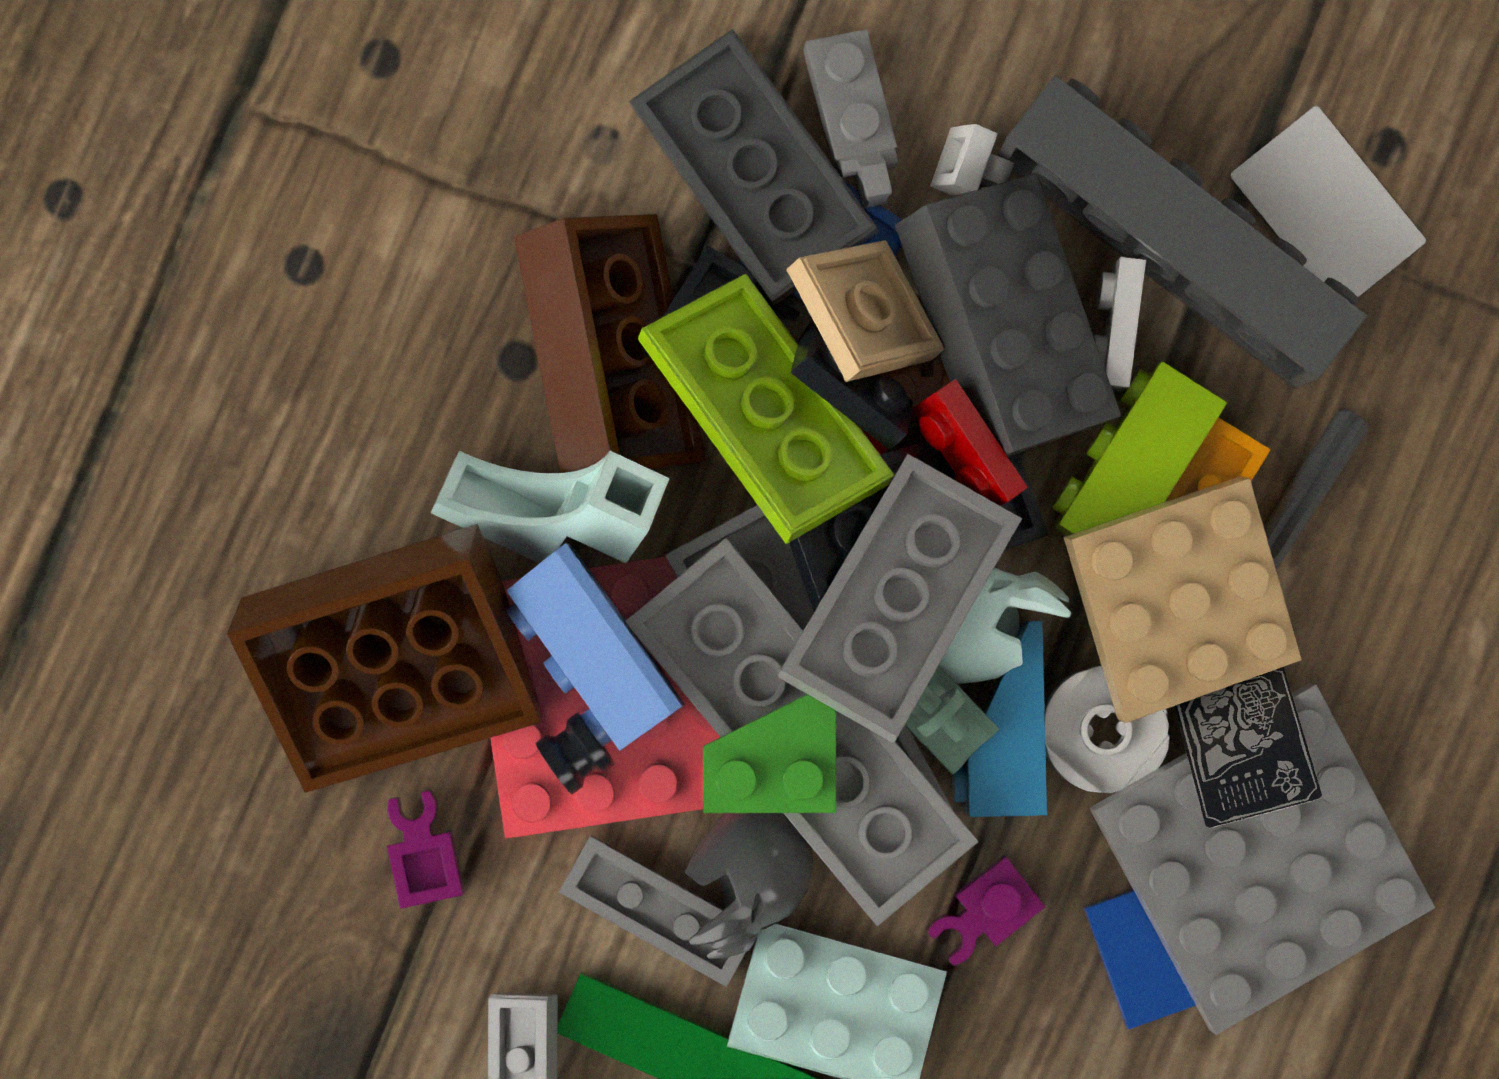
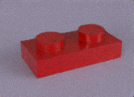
[912,379,1028,506]

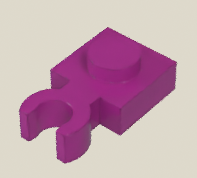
[387,790,465,909]
[927,855,1045,965]

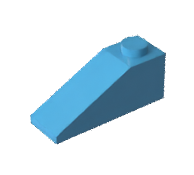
[952,621,1047,817]

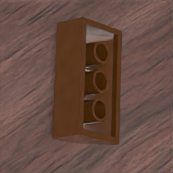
[514,214,706,473]

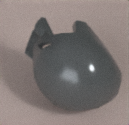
[685,813,813,959]

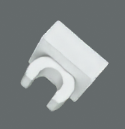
[930,124,1014,195]

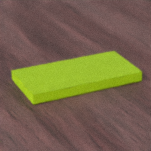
[638,274,895,544]

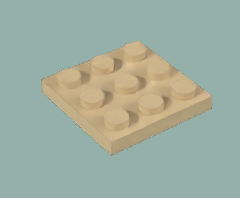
[1063,476,1302,723]

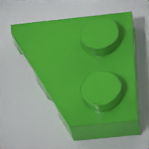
[703,694,836,813]

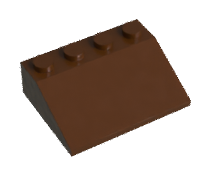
[227,524,542,793]

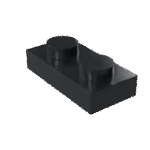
[790,324,913,450]

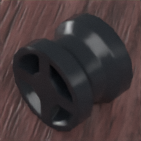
[536,712,615,794]

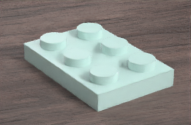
[727,924,947,1079]

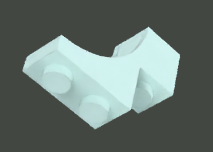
[431,451,670,563]

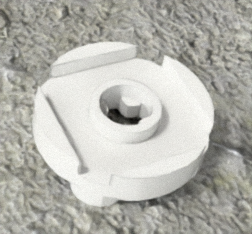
[1045,666,1170,793]

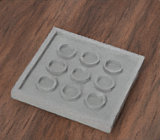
[1089,683,1435,1035]

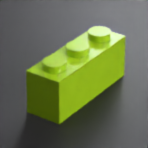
[1052,361,1228,536]

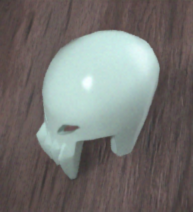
[939,567,1071,684]

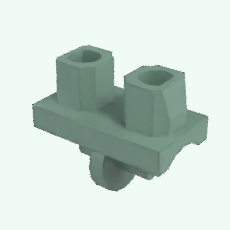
[905,665,1000,775]

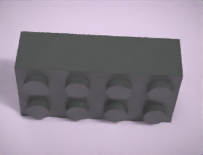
[895,173,1121,457]

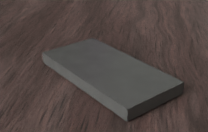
[629,29,878,306]

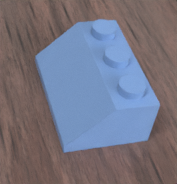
[505,543,685,751]

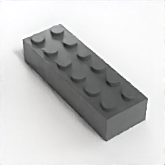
[997,75,1367,389]

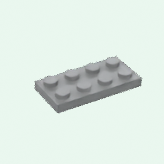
[778,454,1022,744]

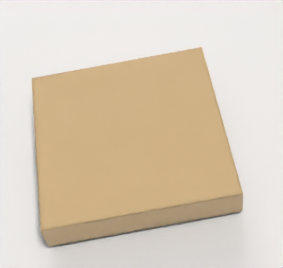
[786,240,945,382]

